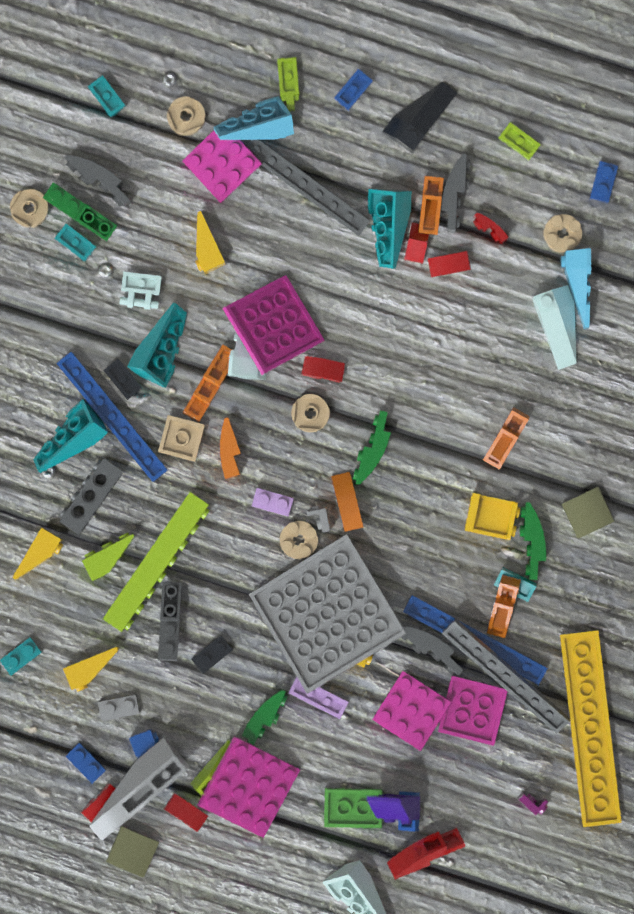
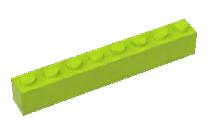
[103,492,210,632]

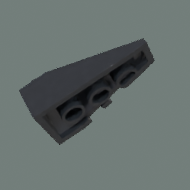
[382,82,458,154]

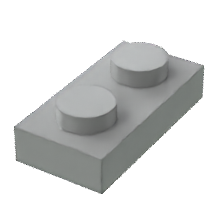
[98,695,140,721]

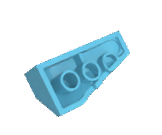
[213,96,294,140]
[561,248,591,329]

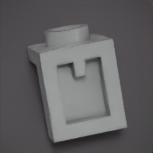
[307,506,330,533]

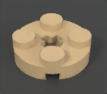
[167,97,205,136]
[10,189,49,228]
[543,214,582,253]
[291,394,330,433]
[280,521,318,559]

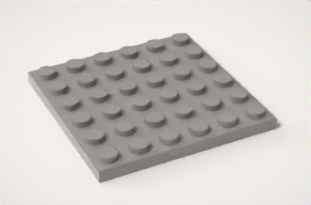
[249,534,407,694]

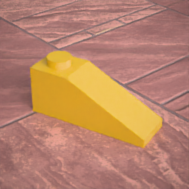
[195,211,226,274]
[12,528,64,580]
[63,646,120,692]

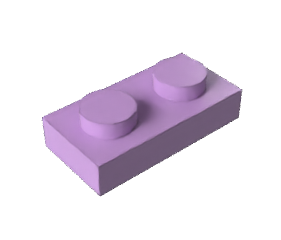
[252,488,294,517]

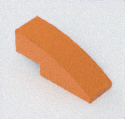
[419,176,444,235]
[483,407,530,470]
[220,417,241,480]
[331,472,363,532]
[487,575,521,638]

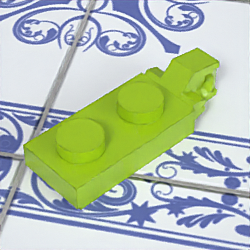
[277,57,299,112]

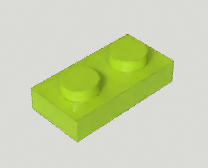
[498,122,541,161]

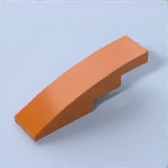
[183,344,232,422]

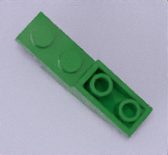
[42,182,117,241]
[353,410,391,485]
[519,502,546,580]
[242,689,288,747]

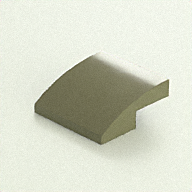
[562,487,615,539]
[106,826,159,878]

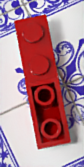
[387,828,465,880]

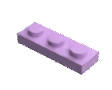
[289,677,348,719]

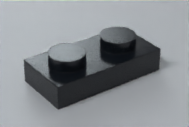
[103,359,143,400]
[191,635,233,674]

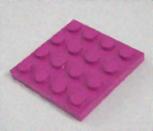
[223,275,325,375]
[197,736,300,838]

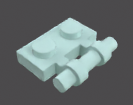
[120,272,162,310]

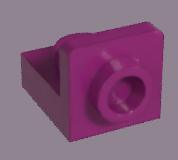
[518,792,549,816]

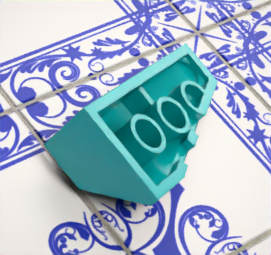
[368,189,412,269]
[127,303,187,388]
[33,399,108,473]

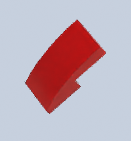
[473,212,509,244]
[428,251,471,277]
[301,356,345,383]
[81,784,116,823]
[164,793,208,832]

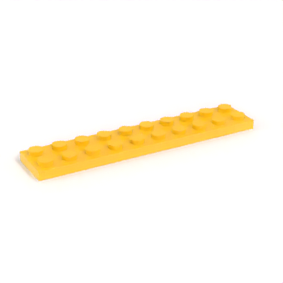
[560,630,622,827]

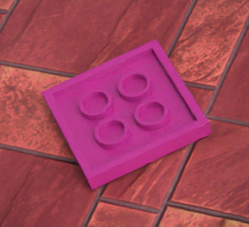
[182,131,263,203]
[372,671,452,751]
[438,675,507,746]

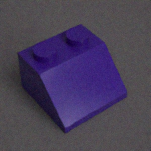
[367,794,420,824]

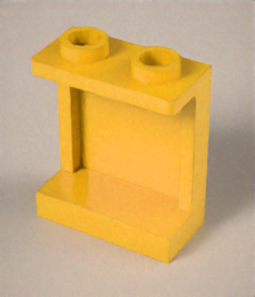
[464,493,521,540]

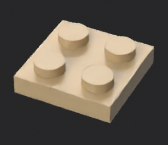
[158,415,205,462]

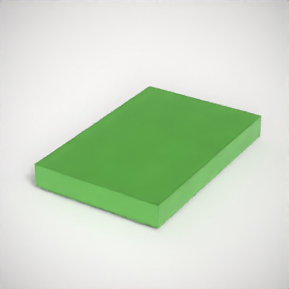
[324,788,383,828]

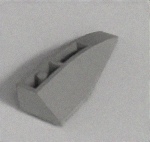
[89,737,189,841]

